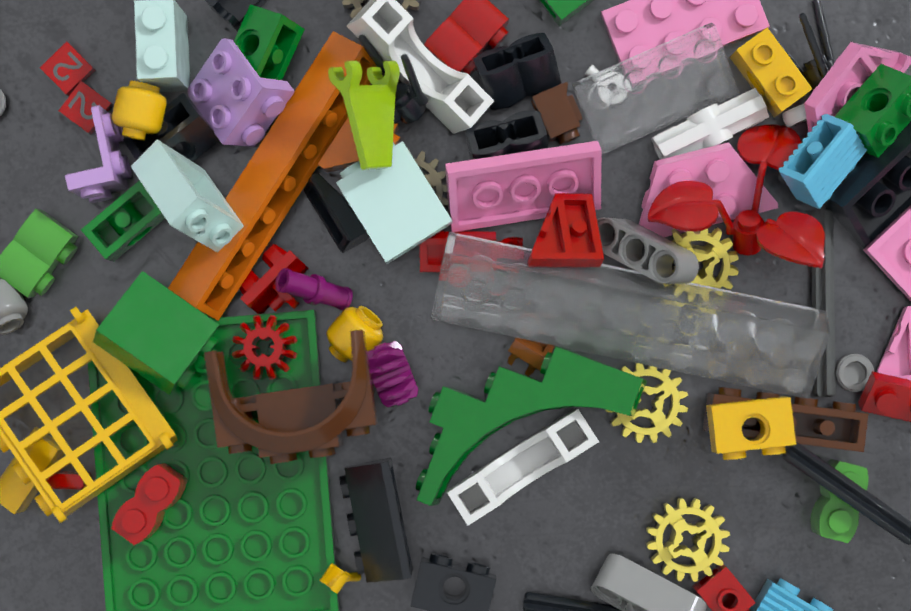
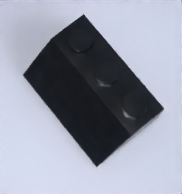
[824,121,911,248]
[339,457,413,583]

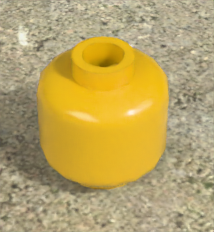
[112,81,167,140]
[326,306,383,363]

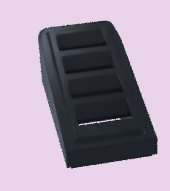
[304,173,369,253]

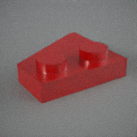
[527,193,604,267]

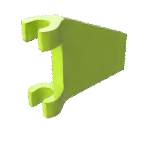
[328,61,400,170]

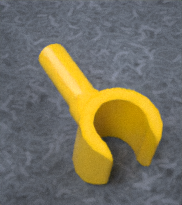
[319,563,361,594]

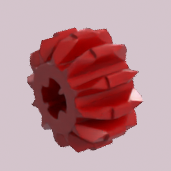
[232,315,298,380]

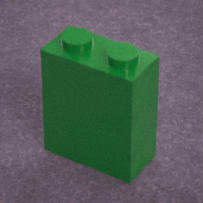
[93,271,219,395]

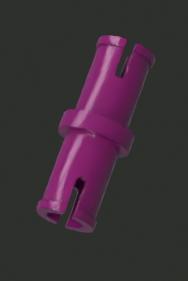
[275,268,353,310]

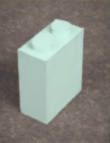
[134,0,190,93]
[336,141,453,264]

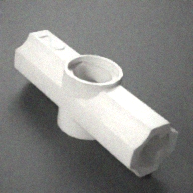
[651,88,769,160]

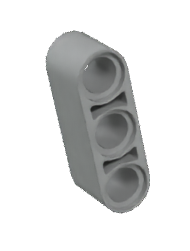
[597,217,699,284]
[591,554,707,611]

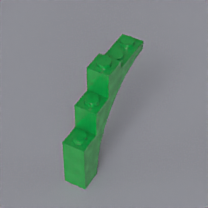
[415,346,647,506]

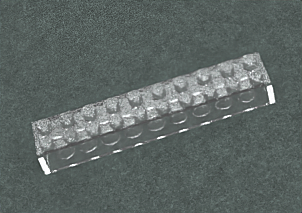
[431,232,830,399]

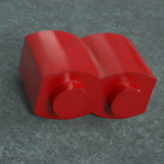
[424,0,509,76]
[112,463,187,545]

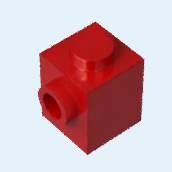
[692,564,756,611]

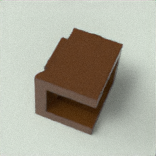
[531,82,583,145]

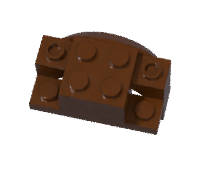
[204,330,378,464]

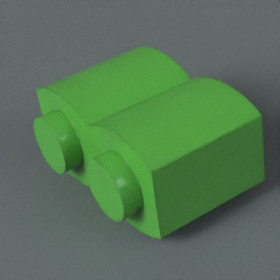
[0,209,78,298]
[810,459,868,543]

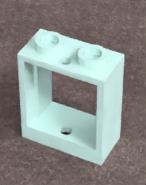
[131,139,244,253]

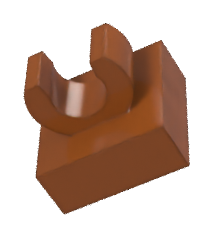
[507,324,556,376]

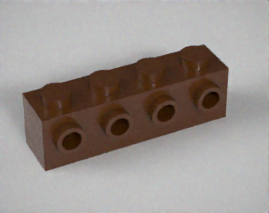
[703,387,869,452]

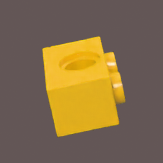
[730,27,813,118]
[706,396,796,460]

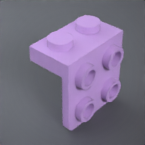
[187,38,295,147]
[65,105,132,203]

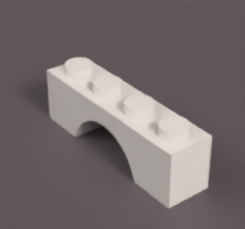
[347,0,494,134]
[447,408,599,525]

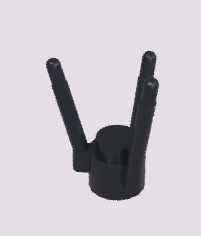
[776,0,835,92]
[358,35,429,124]

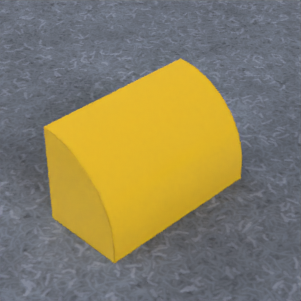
[0,427,64,515]

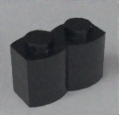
[473,33,562,109]
[465,110,548,160]

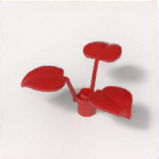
[648,124,825,268]

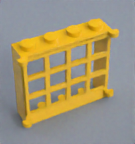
[0,306,178,523]

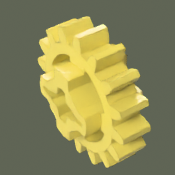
[661,227,739,306]
[605,361,688,443]
[646,497,730,582]

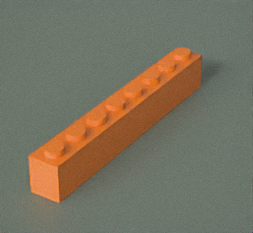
[168,31,377,321]

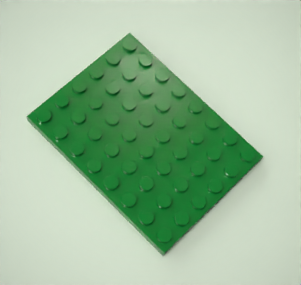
[88,310,339,611]

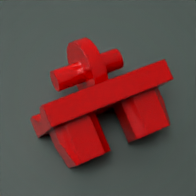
[239,244,309,314]

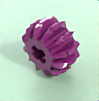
[368,341,419,408]

